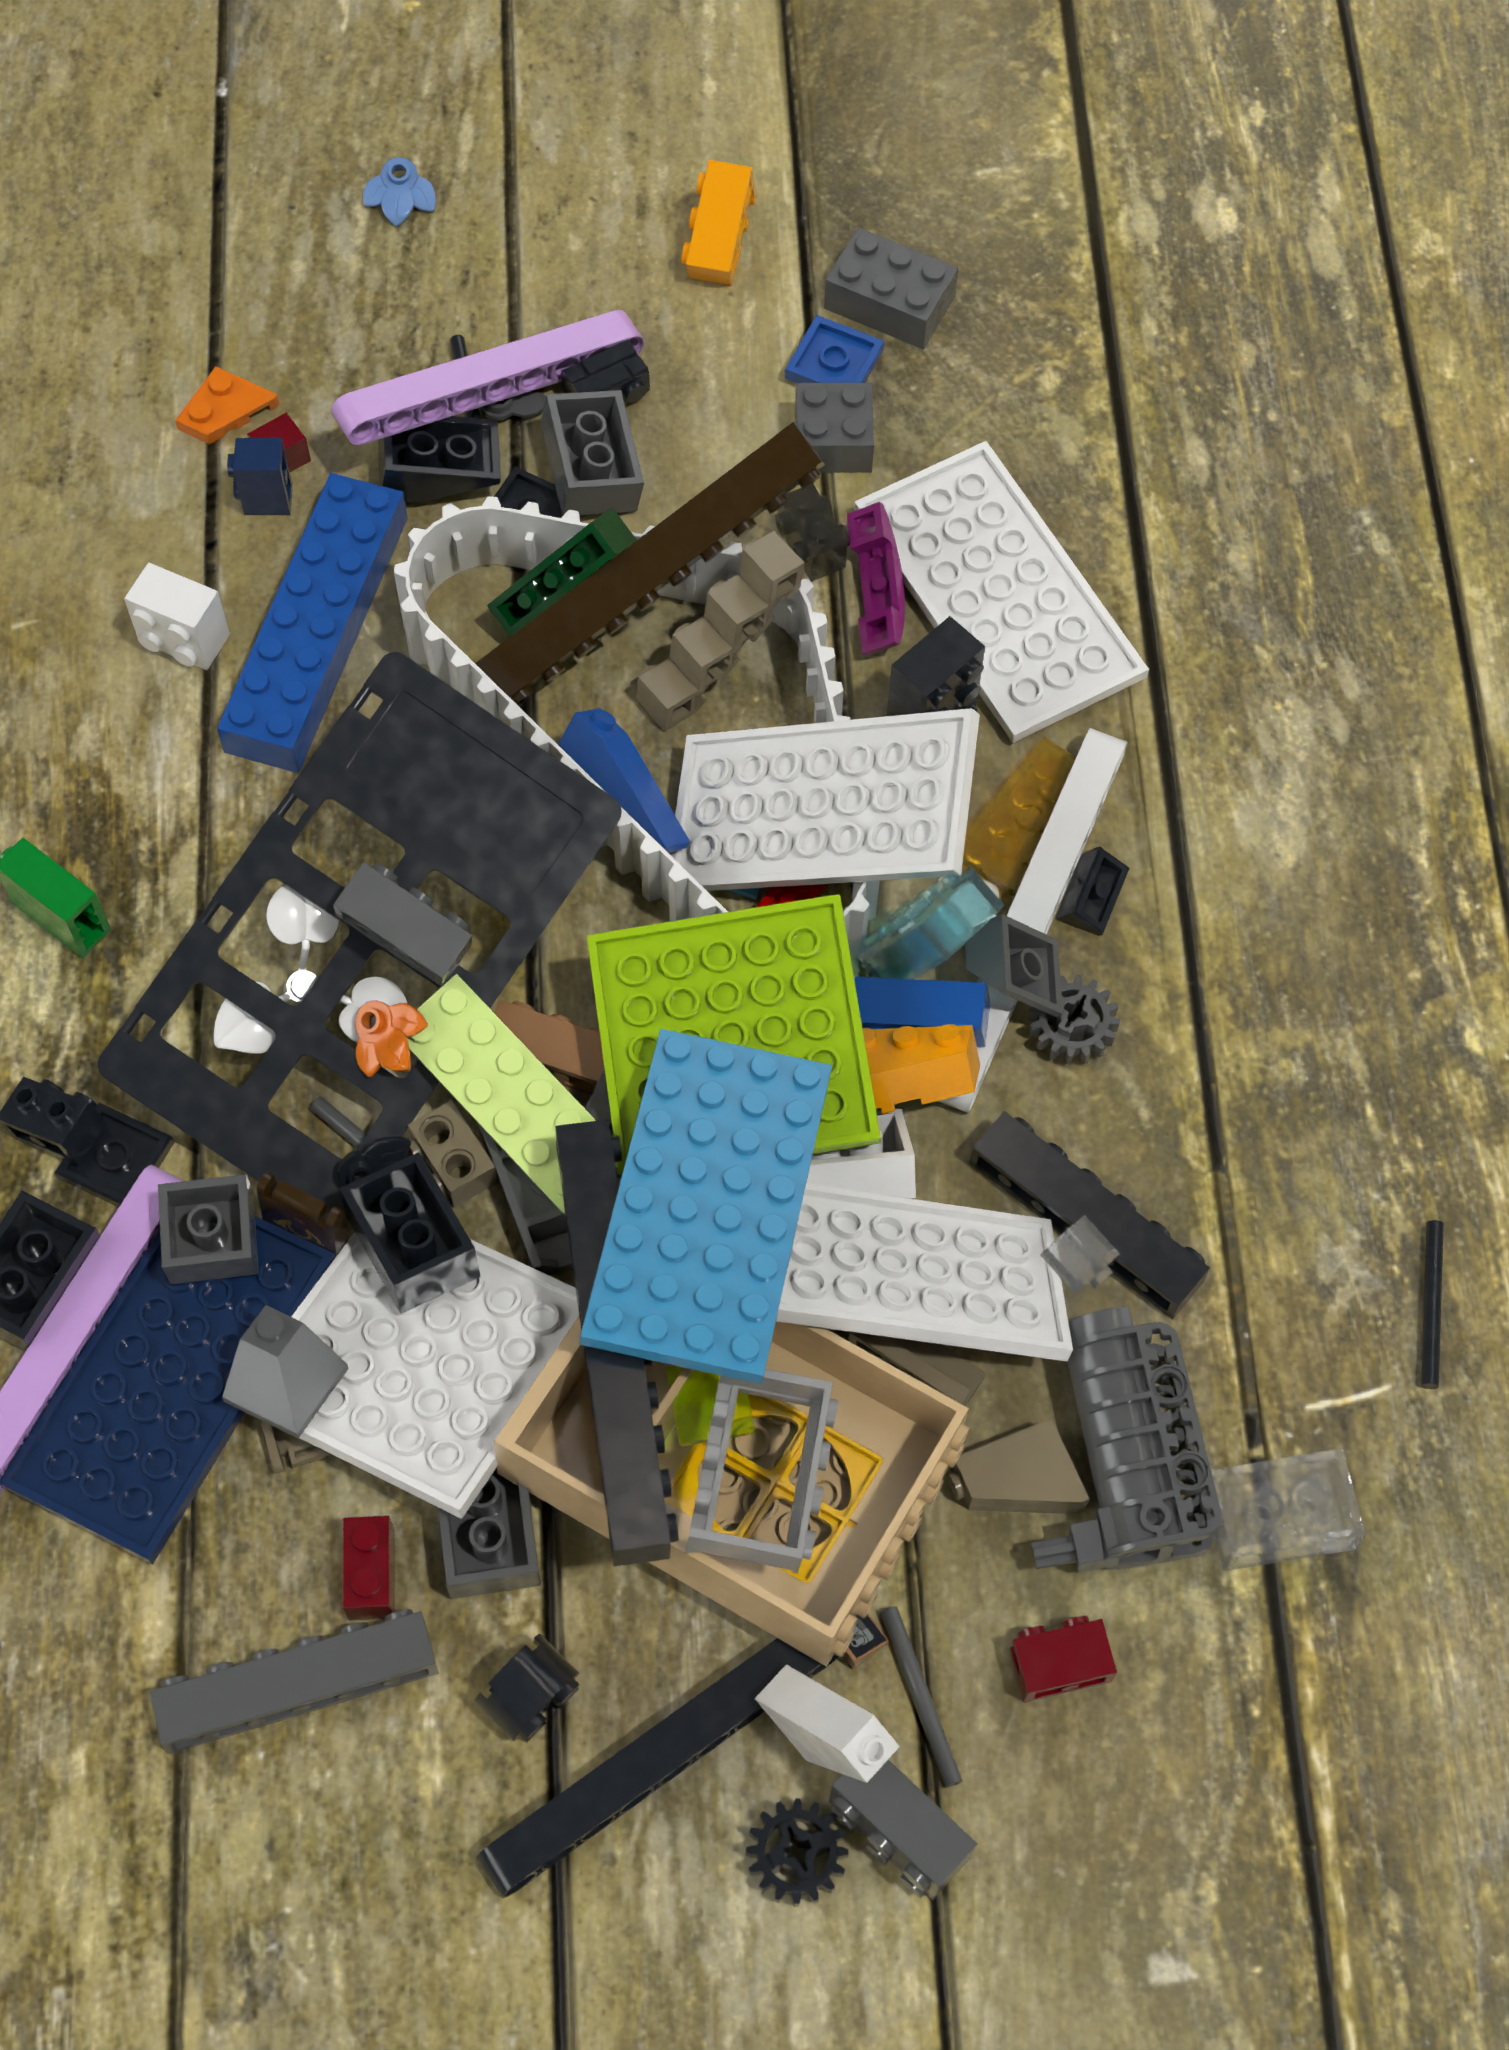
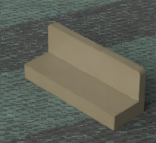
[849,1332,985,1406]

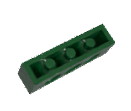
[487,508,637,636]

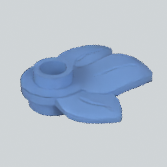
[363,157,436,227]

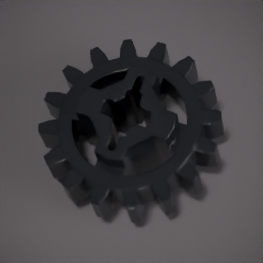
[746,1798,849,1907]

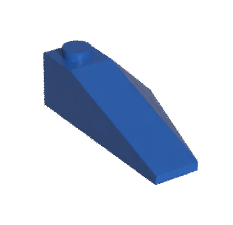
[558,708,690,853]

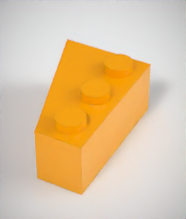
[681,160,756,286]
[863,1024,980,1114]

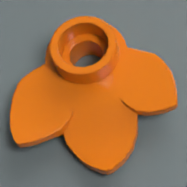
[355,1000,428,1077]

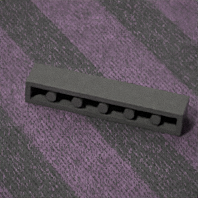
[149,1609,439,1754]

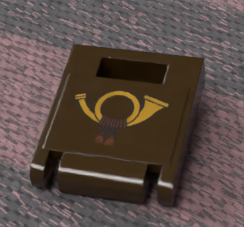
[256,1172,348,1256]

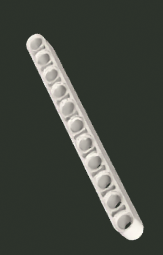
[938,728,1128,1113]

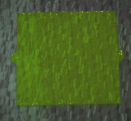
[666,1366,755,1446]

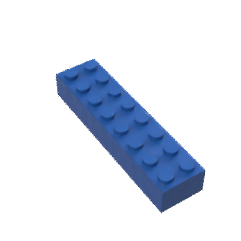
[217,473,408,773]

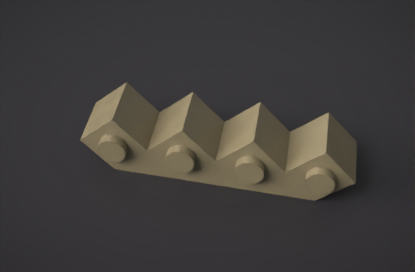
[636,530,805,732]

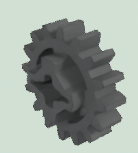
[1027,975,1120,1065]

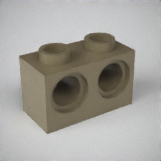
[407,1100,498,1208]

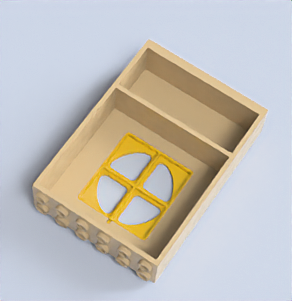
[494,1316,970,1667]

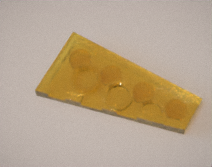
[962,736,1076,898]

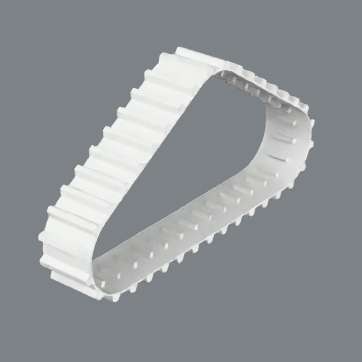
[394,497,880,958]

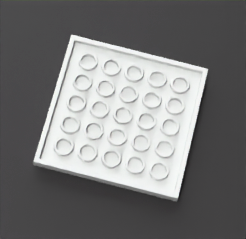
[292,1232,579,1519]

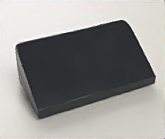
[1056,846,1130,936]

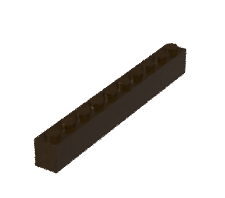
[475,422,825,705]

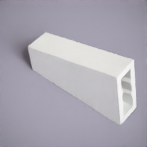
[755,1665,899,1783]

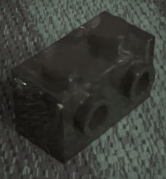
[774,483,850,582]

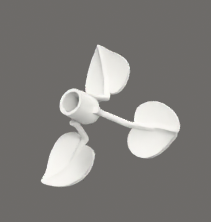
[214,884,408,1054]

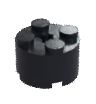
[474,1633,580,1743]

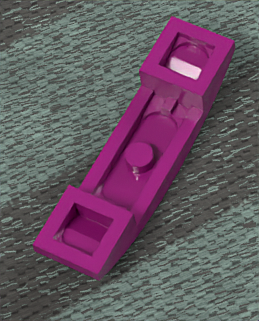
[847,501,905,656]

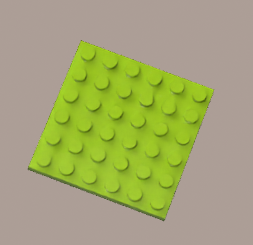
[587,894,881,1175]

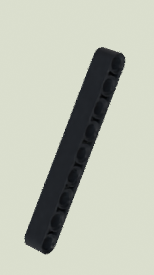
[476,1638,839,1898]

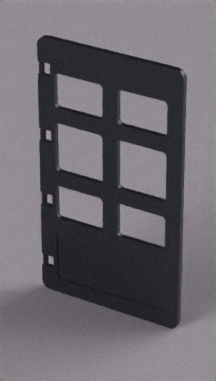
[98,652,622,1219]

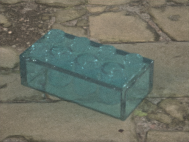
[856,867,1005,979]

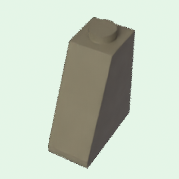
[948,1418,1089,1514]

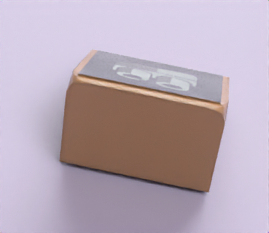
[843,1613,890,1670]

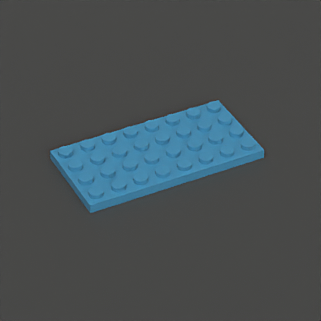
[580,1029,832,1384]

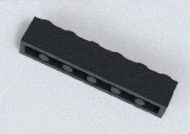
[969,1111,1210,1320]

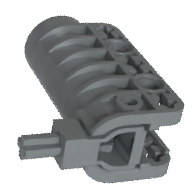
[1031,1307,1221,1573]

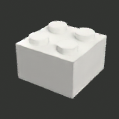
[124,562,230,670]

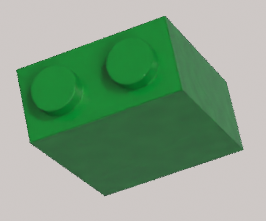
[0,837,111,959]

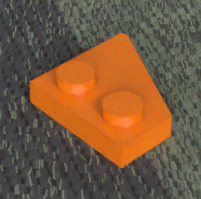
[175,366,279,444]

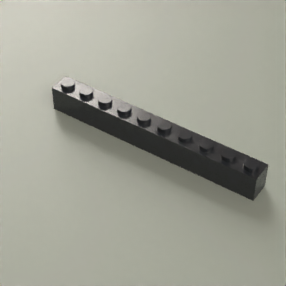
[555,1119,678,1566]

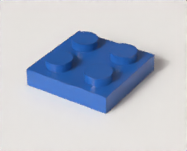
[785,315,884,383]

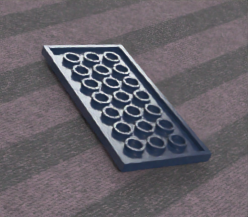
[0,1216,336,1565]

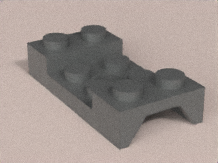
[478,1124,573,1275]

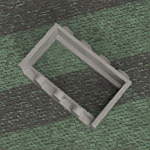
[686,1369,838,1573]

